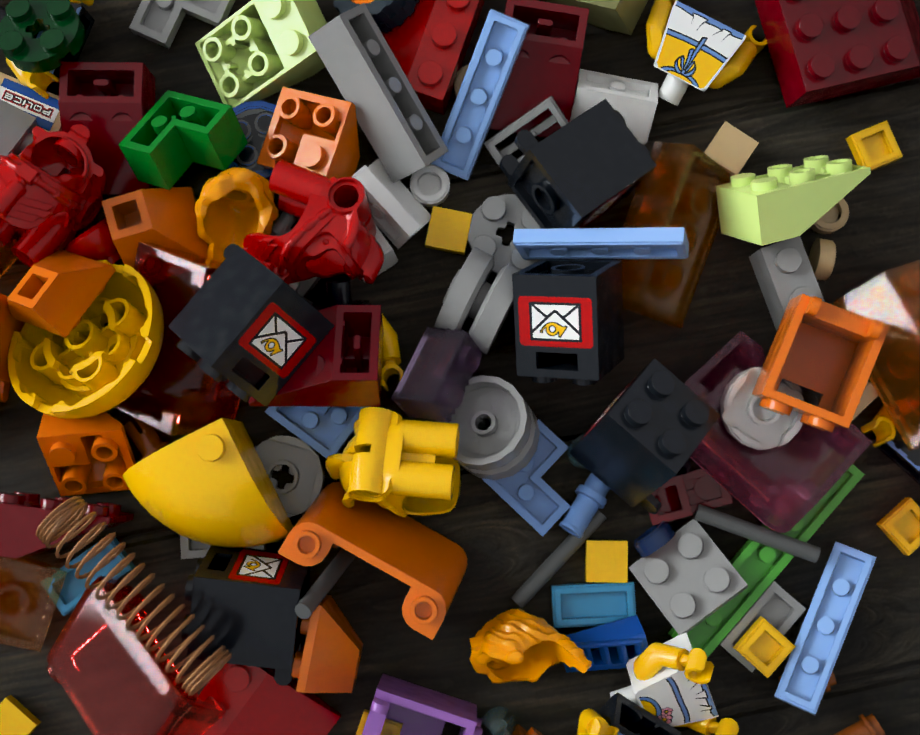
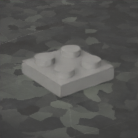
[628,519,748,635]

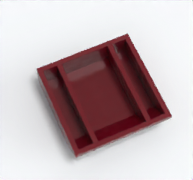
[754,0,920,108]

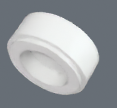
[410,164,450,207]

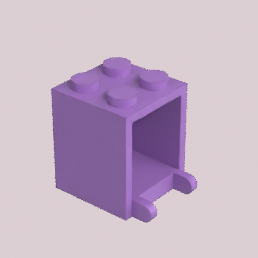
[362,674,483,735]

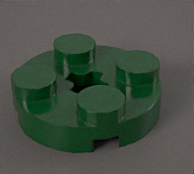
[0,0,85,73]

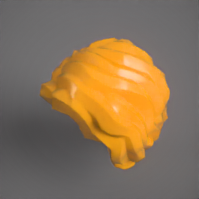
[195,167,279,275]
[469,608,592,684]

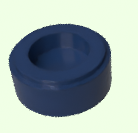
[633,521,676,558]

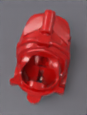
[0,124,106,268]
[243,160,384,285]

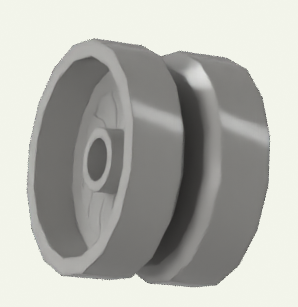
[434,247,521,355]
[436,375,540,480]

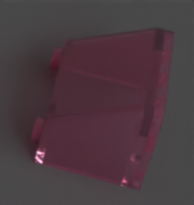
[684,331,872,533]

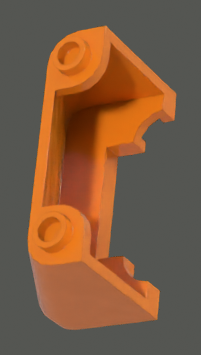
[278,482,468,640]

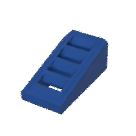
[563,615,648,673]

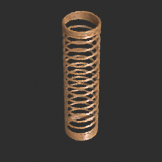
[35,496,232,696]

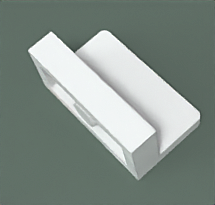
[570,69,658,144]
[351,159,431,249]

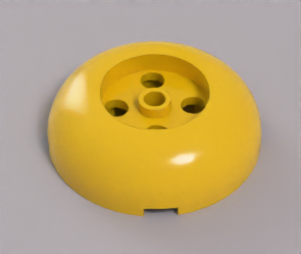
[8,260,164,419]

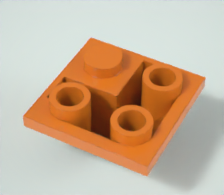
[257,87,360,179]
[101,186,210,284]
[7,249,116,338]
[36,412,136,496]
[291,595,363,693]

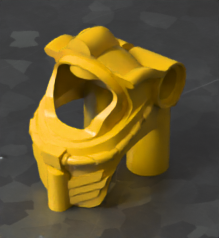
[325,407,461,517]

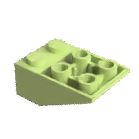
[195,0,327,108]
[715,155,871,246]

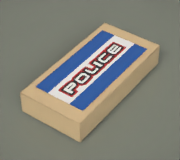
[0,72,62,132]

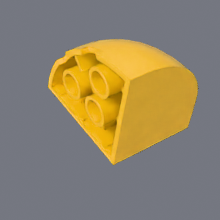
[122,418,293,548]

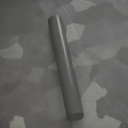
[693,504,821,563]
[511,510,607,609]
[295,548,356,619]

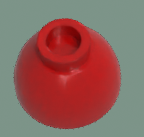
[65,218,121,264]

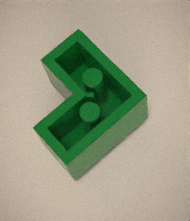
[118,90,248,190]

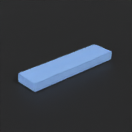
[431,9,530,181]
[513,227,689,260]
[774,541,877,716]

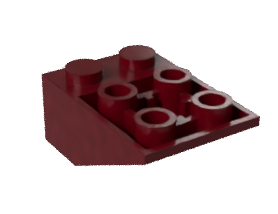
[489,0,589,139]
[58,62,156,196]
[249,305,384,407]
[0,491,134,558]

